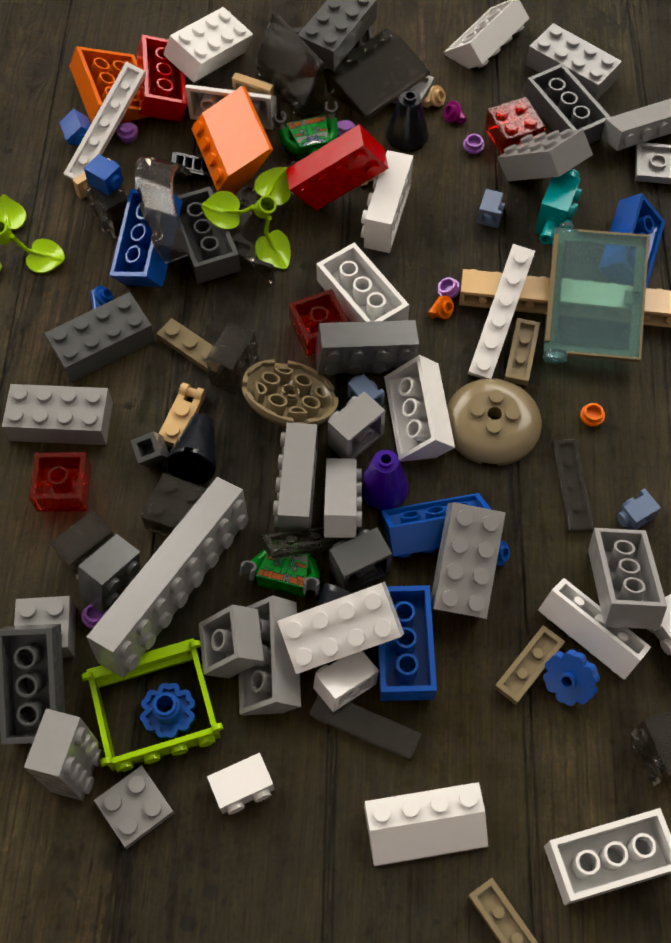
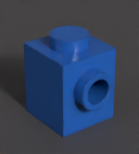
[59,108,91,147]
[84,154,124,196]

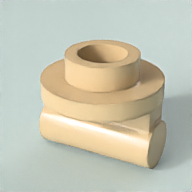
[422,85,446,108]

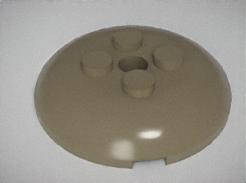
[242,359,338,427]
[447,378,542,466]

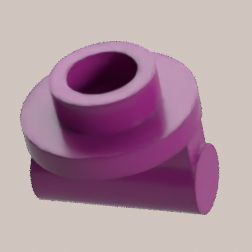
[444,101,467,124]

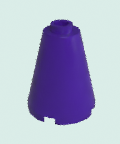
[361,450,409,511]

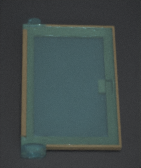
[543,222,649,364]

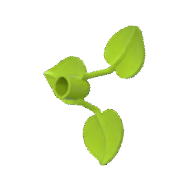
[201,167,291,270]
[0,194,65,274]

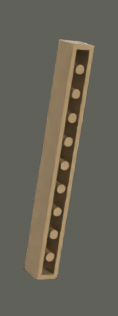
[459,269,671,328]

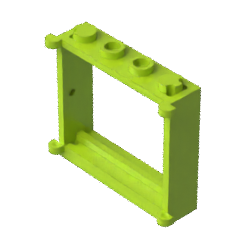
[81,638,224,772]

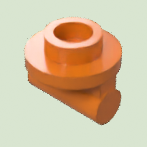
[427,296,454,319]

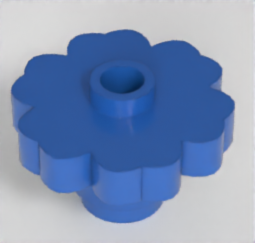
[543,649,600,706]
[140,683,196,740]

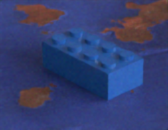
[109,188,183,287]
[377,585,437,701]

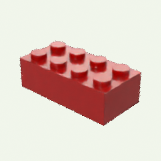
[137,34,187,122]
[286,124,389,211]

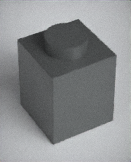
[131,431,169,467]

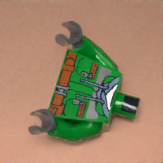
[272,101,338,161]
[239,532,321,597]

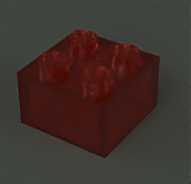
[485,97,546,155]
[288,289,349,356]
[30,452,91,512]

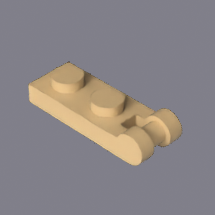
[159,382,206,447]

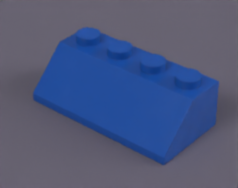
[599,193,665,288]
[380,493,492,558]

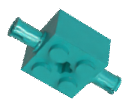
[534,169,582,245]

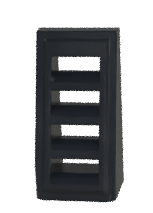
[171,152,212,180]

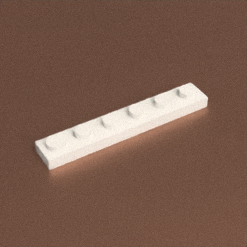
[63,62,147,180]
[468,244,535,379]

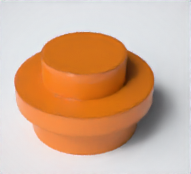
[580,403,605,427]

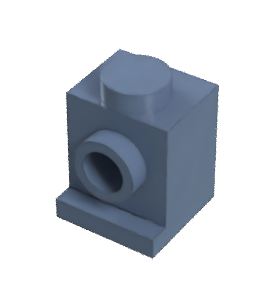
[477,189,505,228]
[348,374,385,406]
[617,488,661,530]

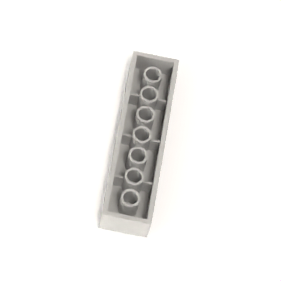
[86,477,248,678]

